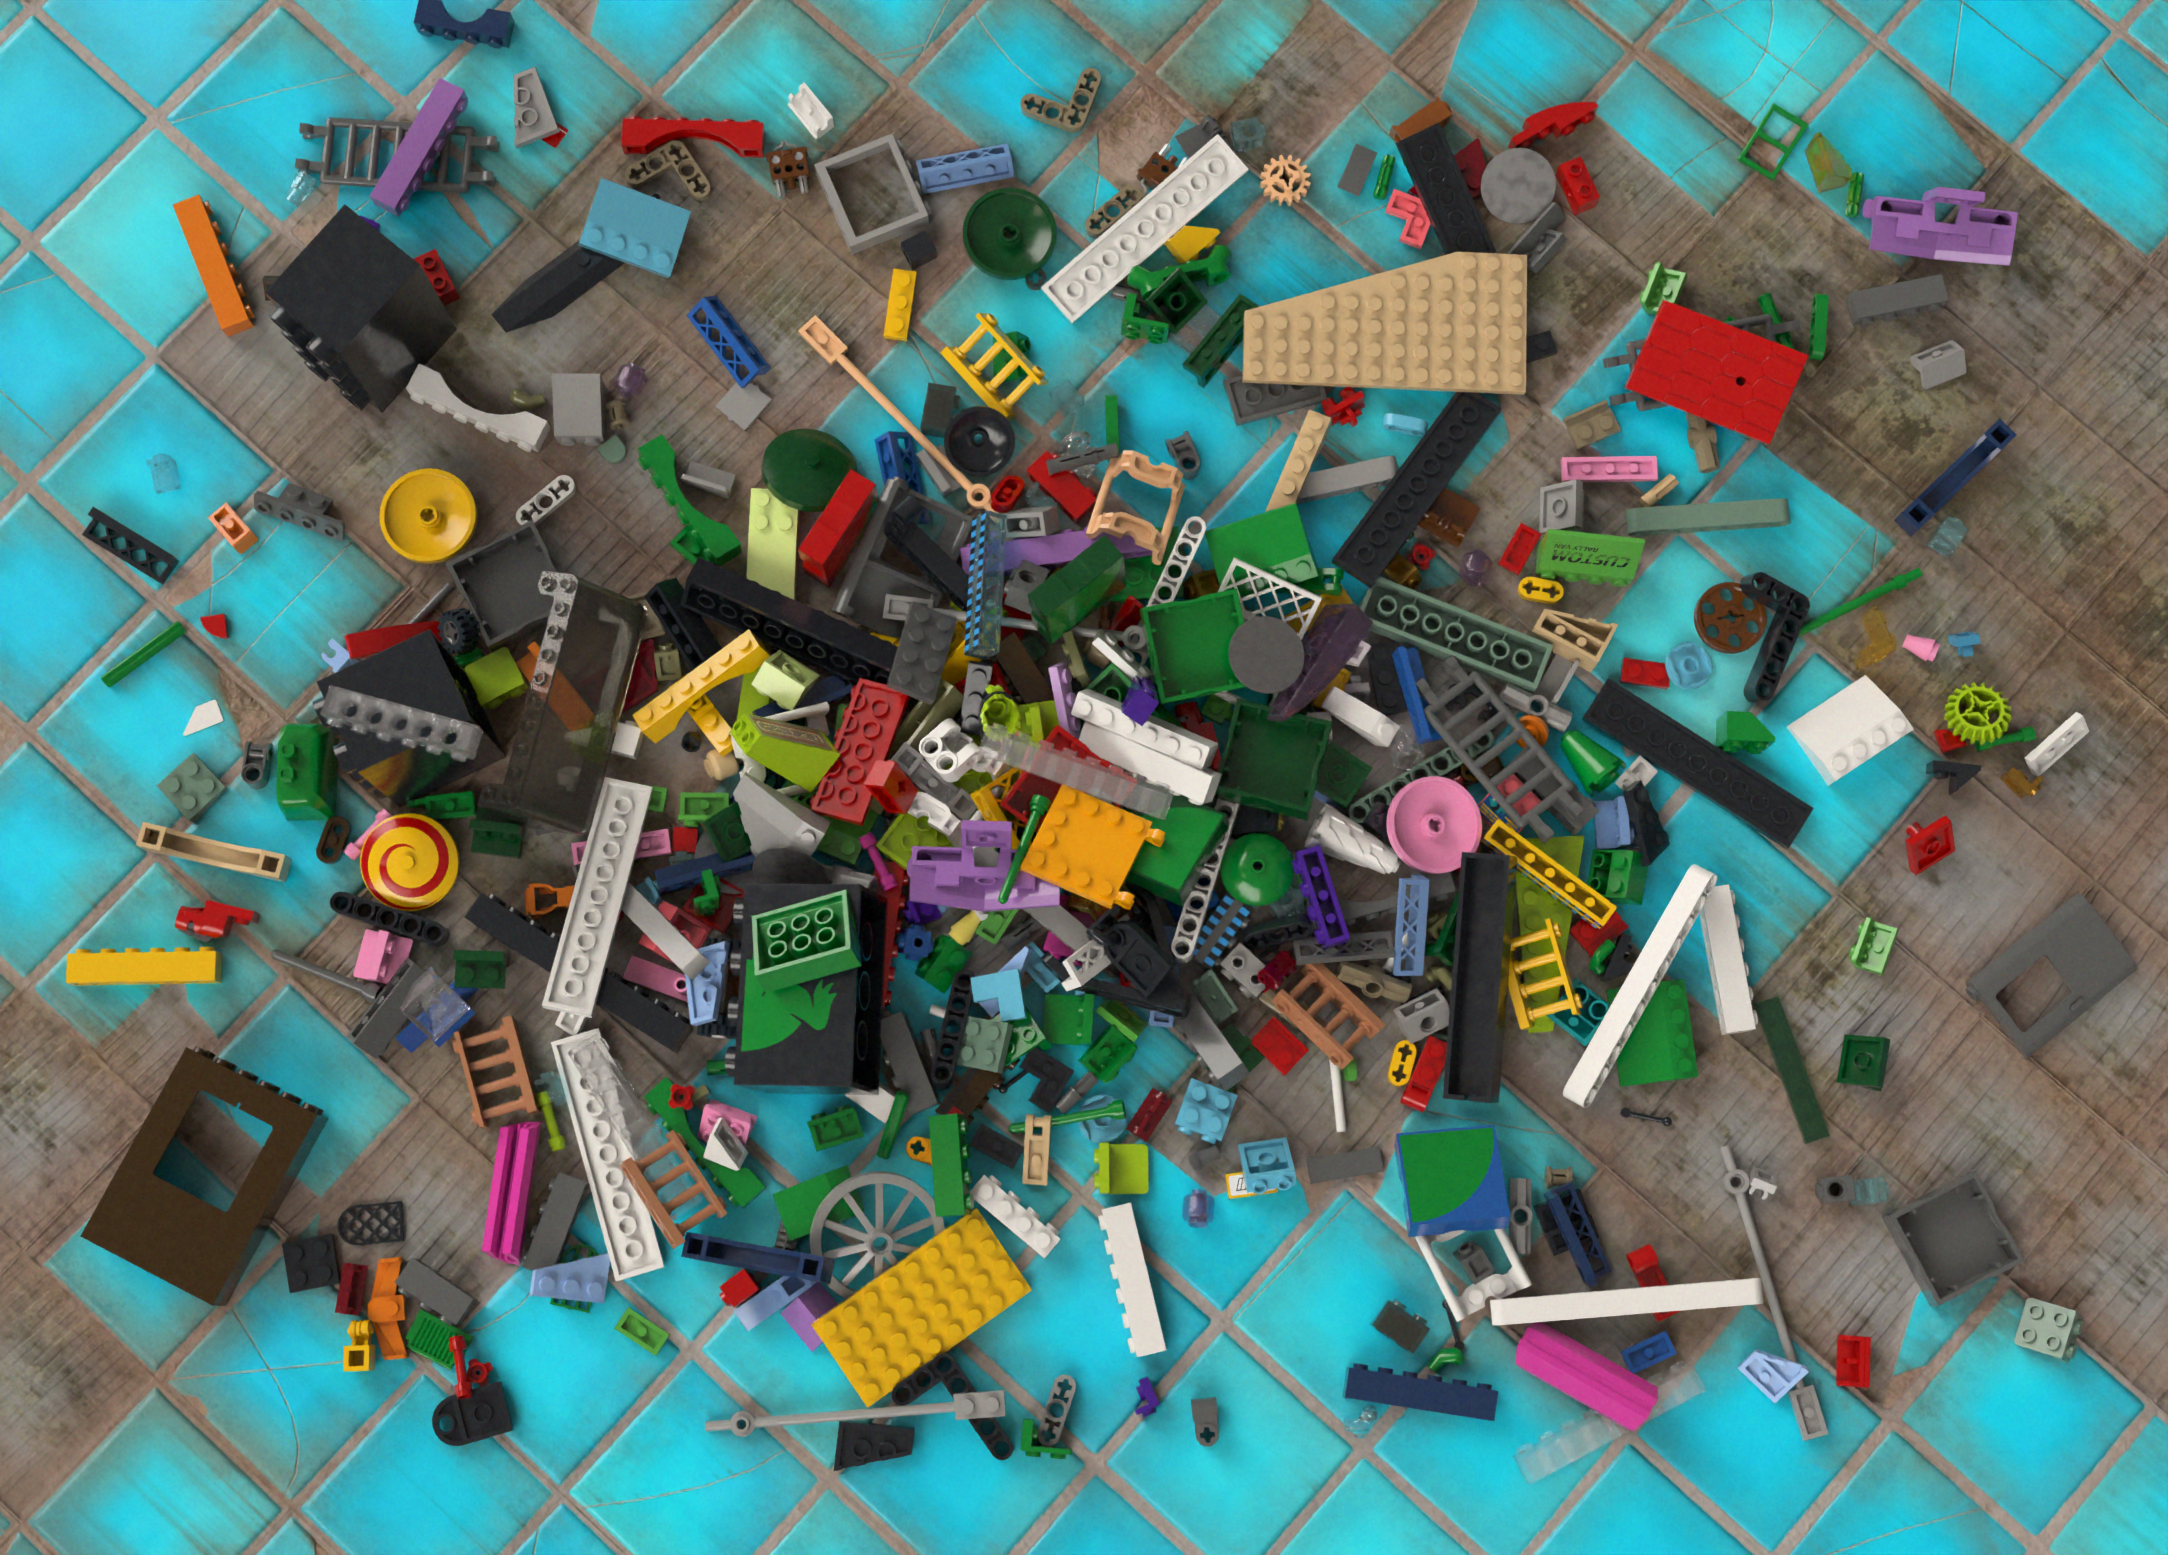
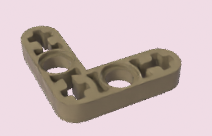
[1020,68,1101,133]
[625,140,712,202]
[1085,185,1146,238]

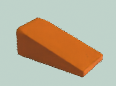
[208,502,258,554]

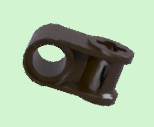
[1456,750,1505,786]

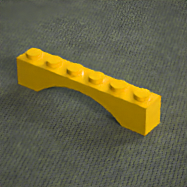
[632,629,770,744]

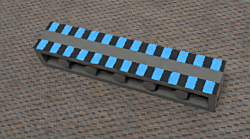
[1185,834,1293,971]

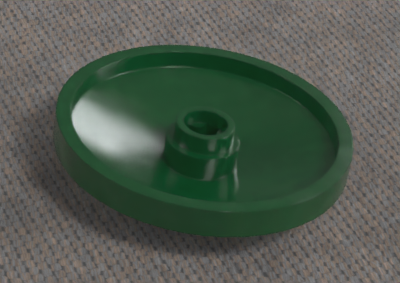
[963,188,1057,280]
[761,429,858,512]

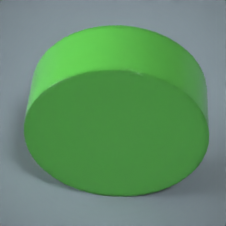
[1343,1058,1357,1081]

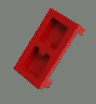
[1836,1335,1871,1388]

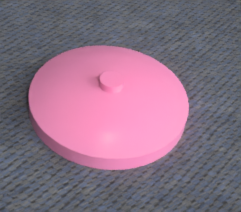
[1386,776,1482,874]

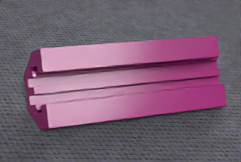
[482,1121,542,1265]
[1515,1322,1658,1431]

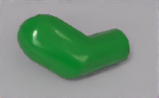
[1589,939,1616,975]
[1427,1347,1465,1374]

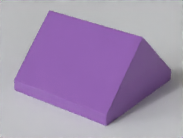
[780,1282,838,1352]

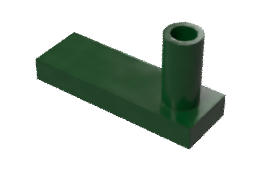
[1424,891,1459,966]

